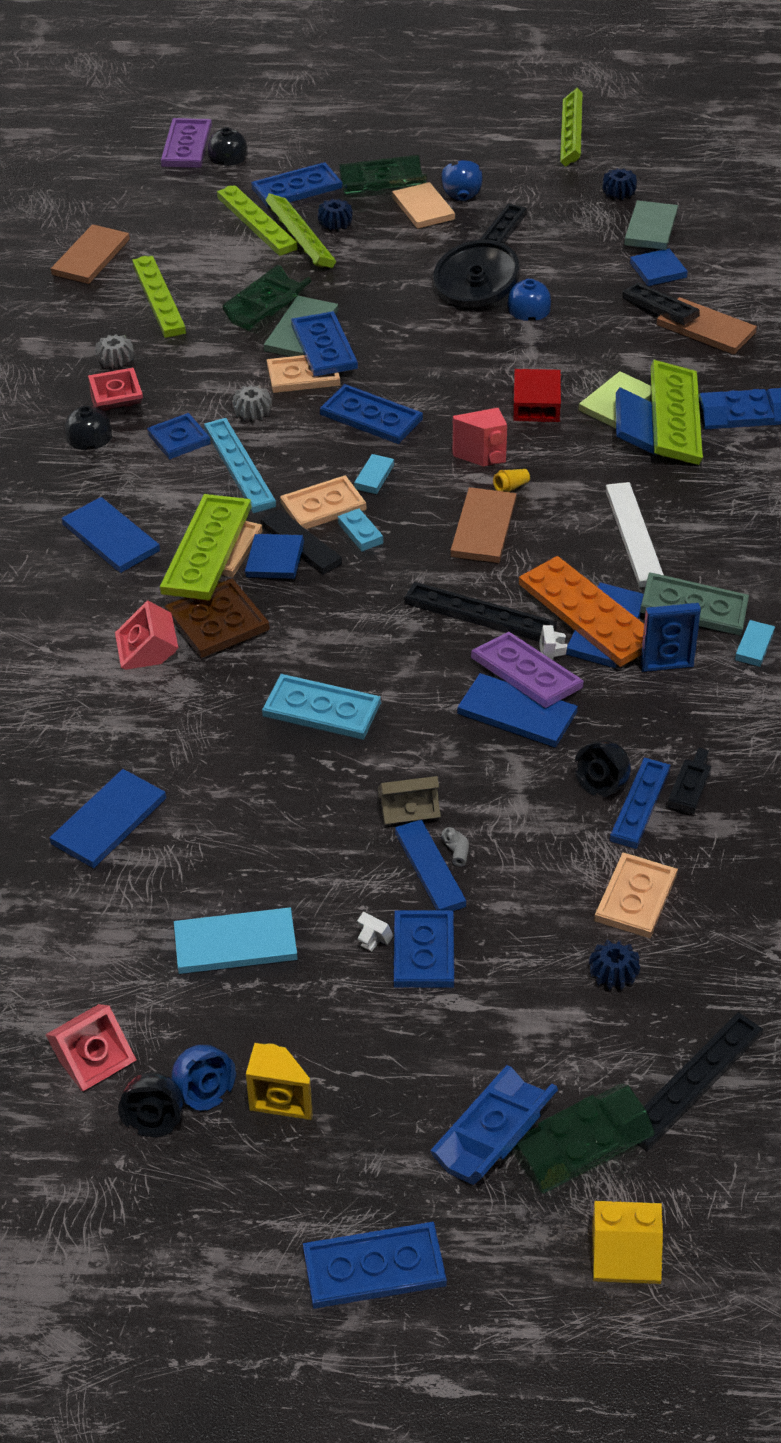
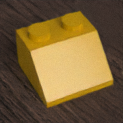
[246,1043,313,1120]
[592,1201,663,1284]

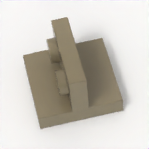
[378,776,441,825]

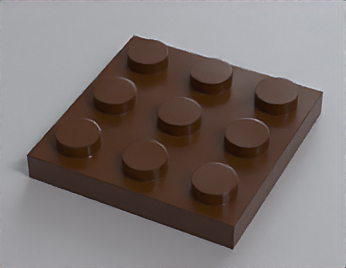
[165,578,270,658]

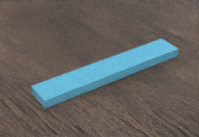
[204,418,276,513]

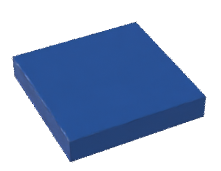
[630,248,688,286]
[147,413,211,459]
[245,534,304,579]

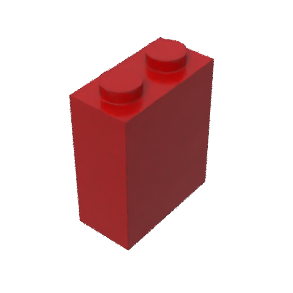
[513,369,561,422]

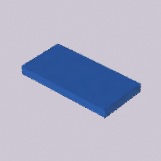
[251,162,342,208]
[291,311,358,377]
[320,384,423,444]
[62,497,160,573]
[566,583,644,668]
[457,673,578,748]
[49,769,166,868]
[303,1222,447,1309]

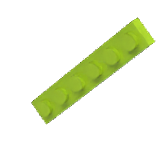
[560,88,582,167]
[217,185,298,256]
[266,193,336,268]
[132,256,186,338]

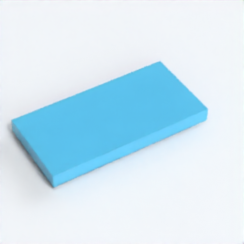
[262,674,381,740]
[174,907,298,974]

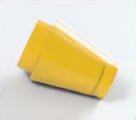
[493,469,530,492]

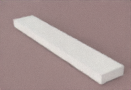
[606,482,663,588]

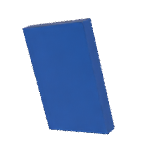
[616,387,657,455]
[640,603,701,672]
[394,910,454,988]

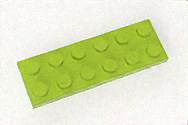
[651,360,703,465]
[160,494,252,600]

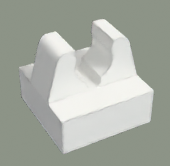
[539,625,567,660]
[357,912,393,952]

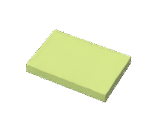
[578,371,652,428]

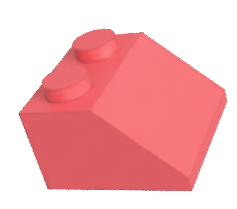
[88,367,143,410]
[452,408,507,467]
[115,600,178,670]
[45,1004,136,1091]

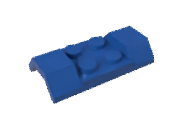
[698,388,781,429]
[430,1065,558,1185]

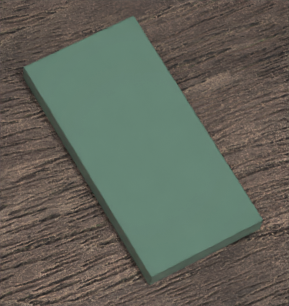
[624,200,678,250]
[264,296,338,357]
[640,572,749,636]

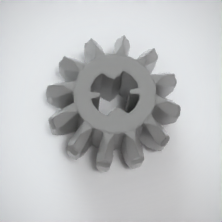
[95,334,134,370]
[232,385,272,421]

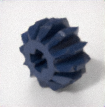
[602,168,637,200]
[317,199,353,231]
[589,939,640,991]

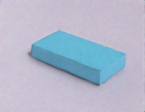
[354,454,394,494]
[735,620,775,667]

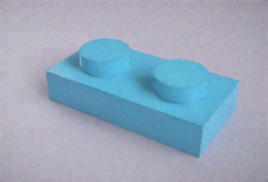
[338,508,383,551]

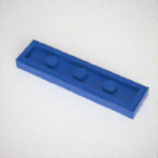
[610,757,671,849]
[395,820,466,911]

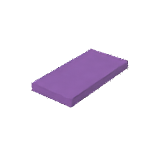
[161,118,212,168]
[471,632,584,708]

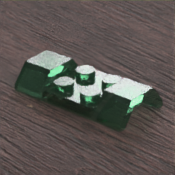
[339,155,427,195]
[222,265,312,331]
[513,1083,654,1194]

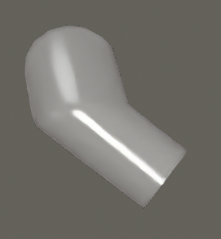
[441,827,469,867]

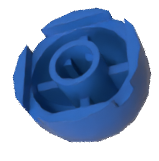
[441,160,483,201]
[507,279,551,321]
[171,1045,236,1110]

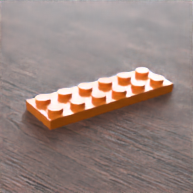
[519,556,644,667]

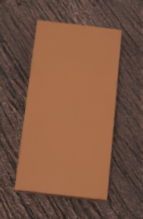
[51,224,130,284]
[657,297,757,355]
[451,487,517,563]

